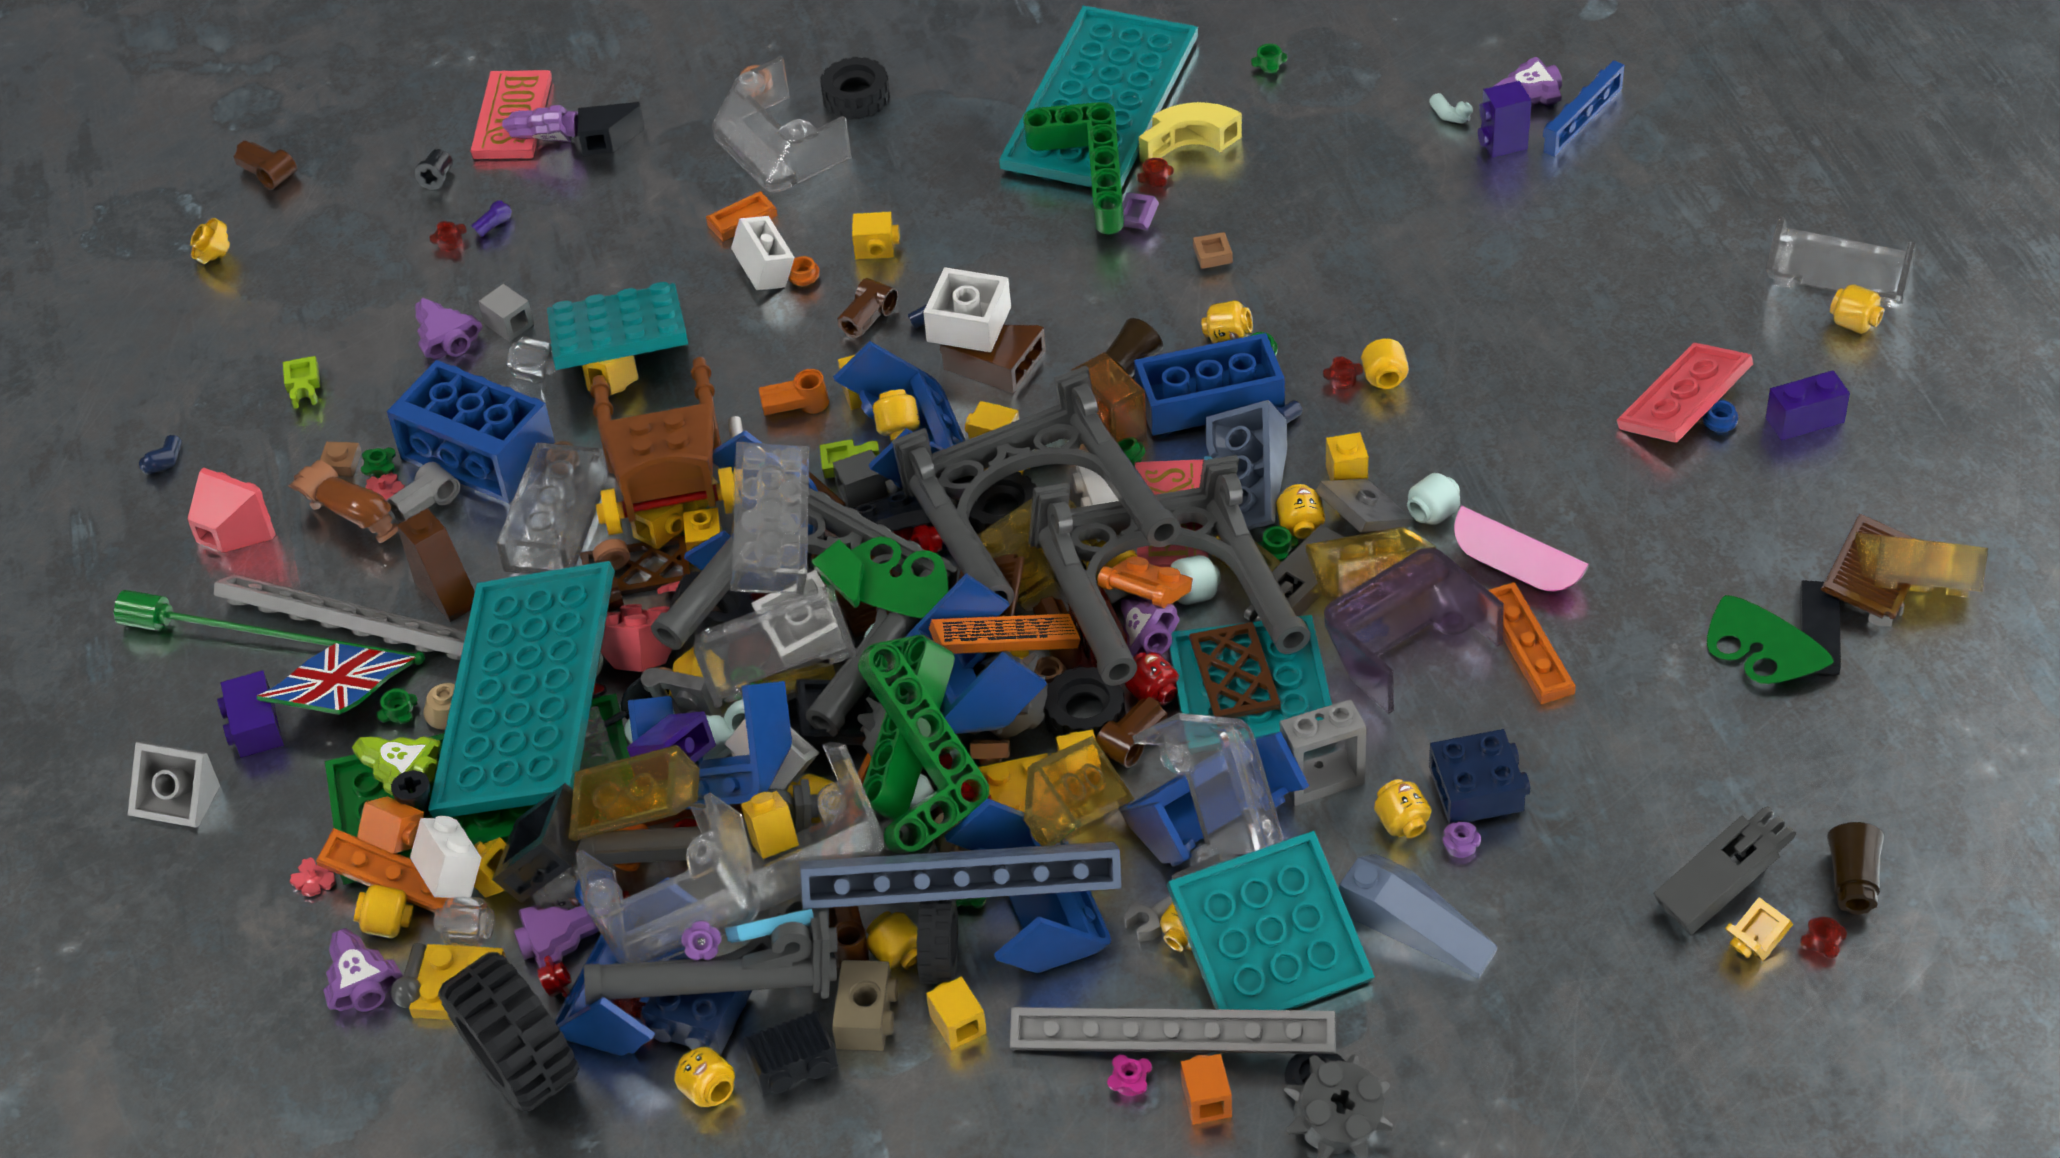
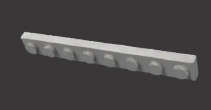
[214,575,466,660]
[1010,1007,1336,1054]

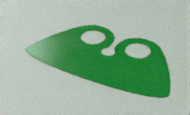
[821,536,948,619]
[1707,595,1834,684]

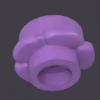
[1442,822,1481,858]
[681,921,721,961]

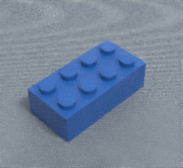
[1134,333,1285,436]

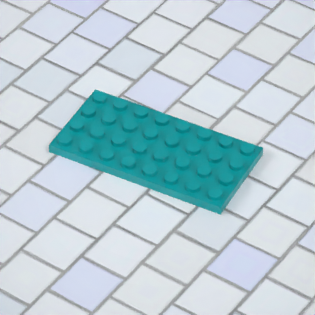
[999,6,1198,188]
[428,561,615,818]

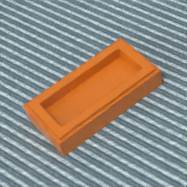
[706,191,778,242]

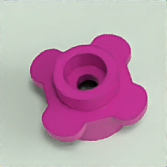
[1107,1055,1152,1096]

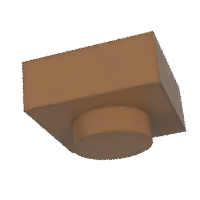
[1193,232,1233,269]
[320,441,362,477]
[970,739,1010,765]

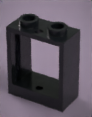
[492,783,593,903]

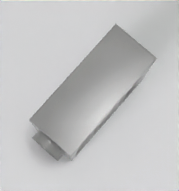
[1280,699,1367,806]

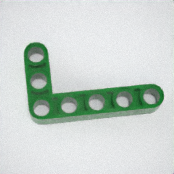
[1023,102,1124,234]
[858,635,955,821]
[859,643,989,855]

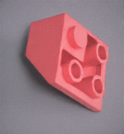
[187,467,276,553]
[600,604,672,672]

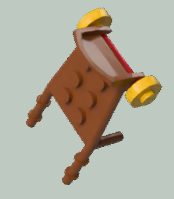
[590,357,744,536]

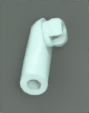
[1429,93,1473,124]

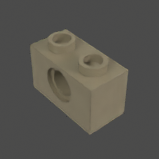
[832,960,898,1051]

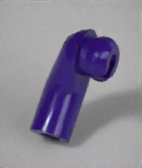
[471,200,511,238]

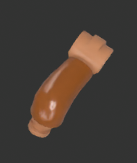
[288,460,398,543]

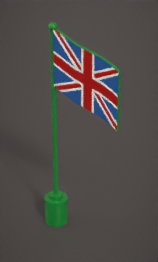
[114,590,425,715]

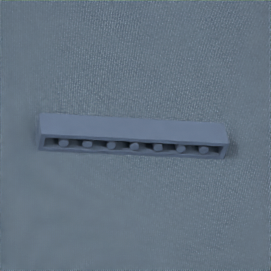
[799,842,1122,909]

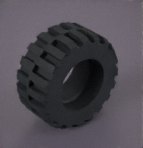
[438,952,579,1112]

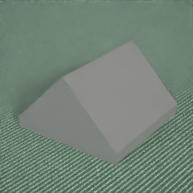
[127,741,220,827]

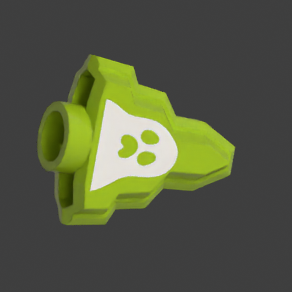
[352,736,441,795]

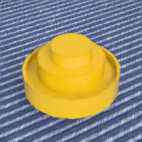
[190,218,230,264]

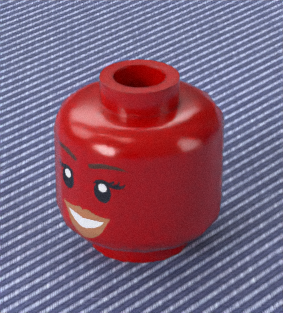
[1124,652,1179,706]

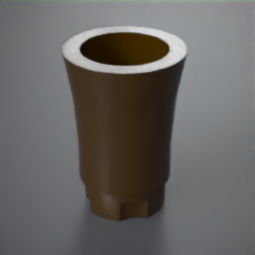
[1092,318,1163,392]
[1827,822,1884,914]

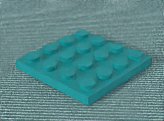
[547,282,689,370]
[1169,615,1332,755]
[1166,831,1375,1010]

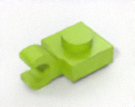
[819,439,880,479]

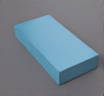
[725,909,814,943]

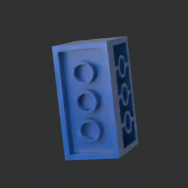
[386,360,555,504]

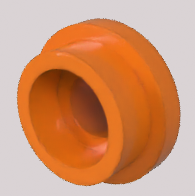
[788,256,820,286]

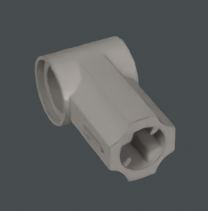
[387,462,460,522]

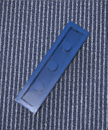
[1543,60,1625,157]

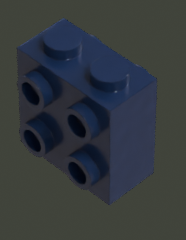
[1429,729,1531,824]
[642,949,752,1055]

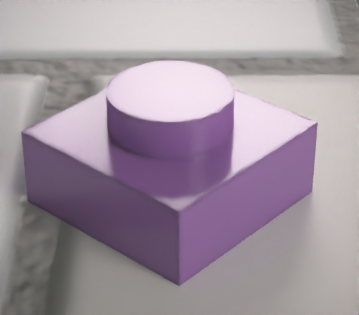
[1123,192,1159,230]

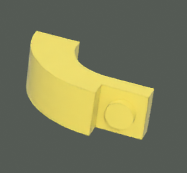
[1139,102,1242,166]

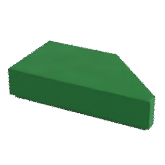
[811,539,864,608]

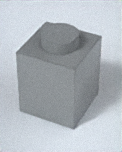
[478,284,534,342]

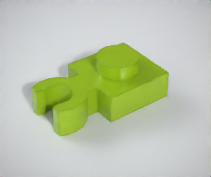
[283,356,320,408]

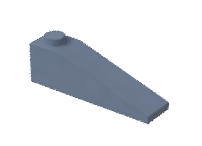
[1206,400,1287,530]
[1339,854,1497,979]

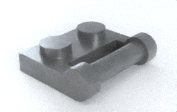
[641,668,724,718]

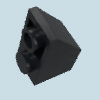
[578,102,644,156]

